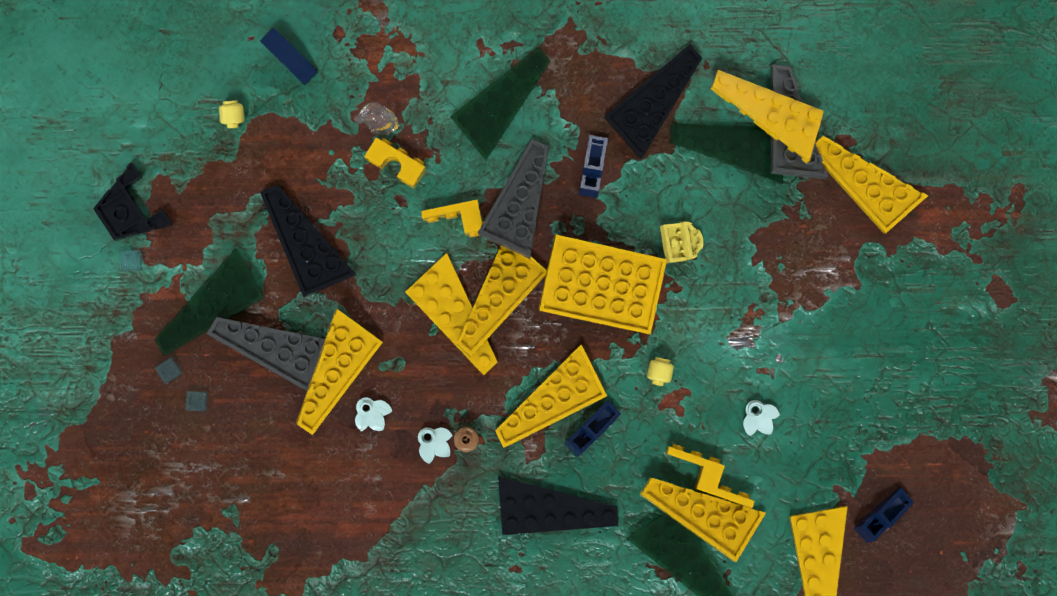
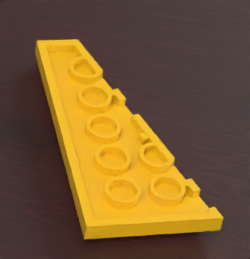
[711,70,824,164]
[816,136,928,234]
[457,246,547,357]
[405,253,498,375]
[296,308,383,435]
[495,345,607,448]
[640,478,766,562]
[789,506,848,596]

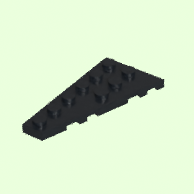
[604,44,702,160]
[260,185,357,297]
[498,476,618,535]

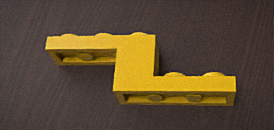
[421,200,484,238]
[665,444,754,508]

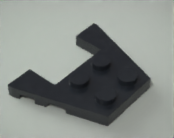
[93,162,174,241]

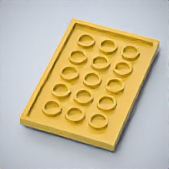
[538,235,667,335]

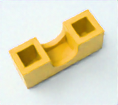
[364,137,426,189]

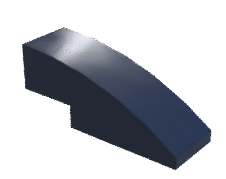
[260,28,318,86]
[579,135,608,198]
[564,400,621,457]
[854,488,914,543]

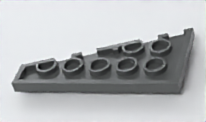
[770,64,828,179]
[478,139,549,259]
[207,317,325,391]

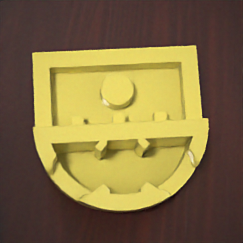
[660,222,703,264]

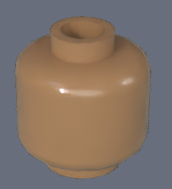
[454,427,479,452]

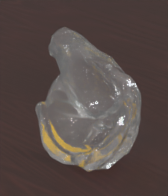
[354,102,399,135]

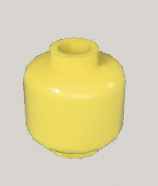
[219,100,245,128]
[647,357,674,386]

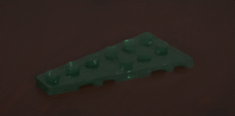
[450,47,551,161]
[670,123,783,185]
[154,248,265,356]
[626,513,733,596]

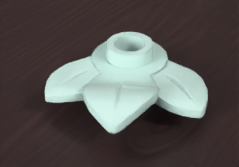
[355,397,392,431]
[743,400,780,436]
[418,427,452,464]

